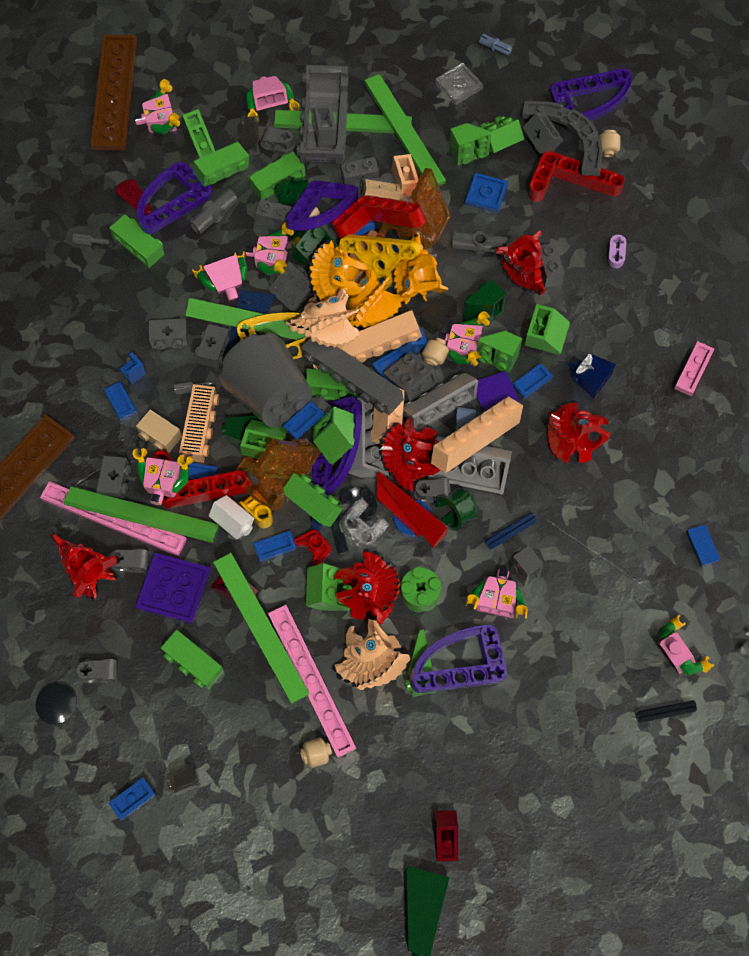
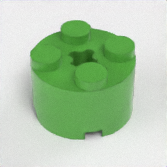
[401,567,441,612]

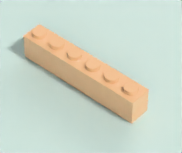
[312,310,422,370]
[431,396,523,473]

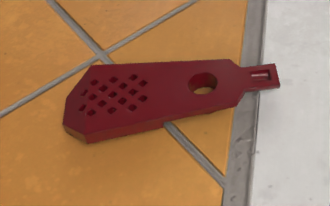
[115,179,152,216]

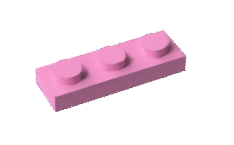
[674,341,714,397]

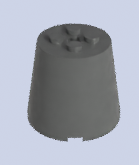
[219,332,312,428]

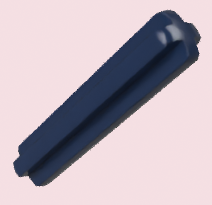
[485,513,537,549]

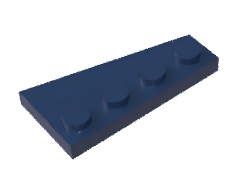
[226,290,276,355]

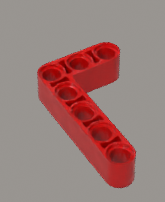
[528,151,624,202]
[332,195,426,240]
[152,451,252,508]

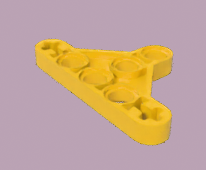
[340,234,421,290]

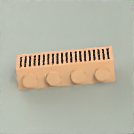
[179,384,219,463]

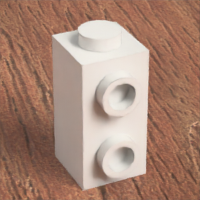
[209,495,254,539]

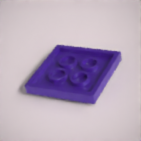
[135,553,211,625]

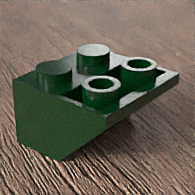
[284,226,338,268]
[463,279,507,322]

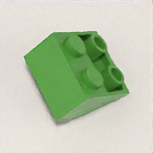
[479,115,524,153]
[449,123,491,166]
[525,304,570,355]
[477,331,522,373]
[313,407,355,464]
[240,419,288,464]
[306,563,352,611]

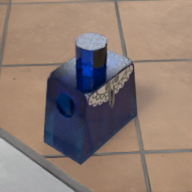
[568,353,616,399]

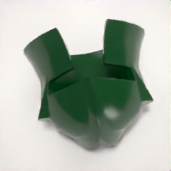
[275,176,309,206]
[435,488,478,531]

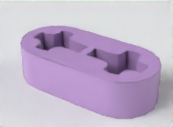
[608,235,626,268]

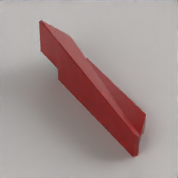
[377,472,448,548]

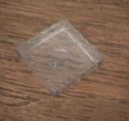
[436,63,483,105]

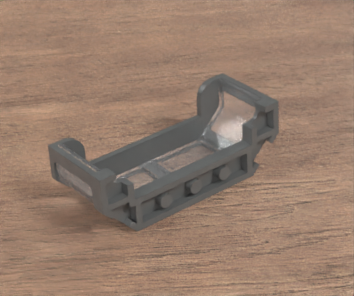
[297,65,348,164]

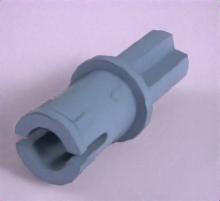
[479,34,512,55]

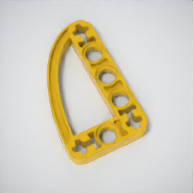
[237,313,310,360]

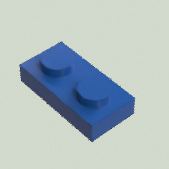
[108,778,156,821]

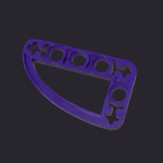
[550,68,632,127]
[137,162,212,234]
[286,180,359,230]
[312,396,362,495]
[410,625,507,693]

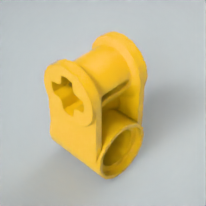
[239,491,273,528]

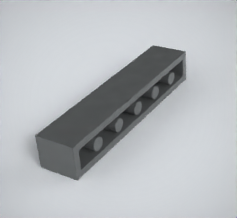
[301,339,404,416]

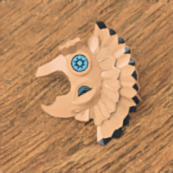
[286,289,359,348]
[332,619,411,690]

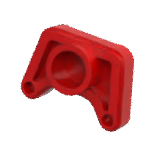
[294,530,331,566]

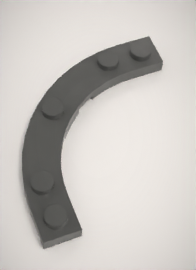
[522,101,603,176]

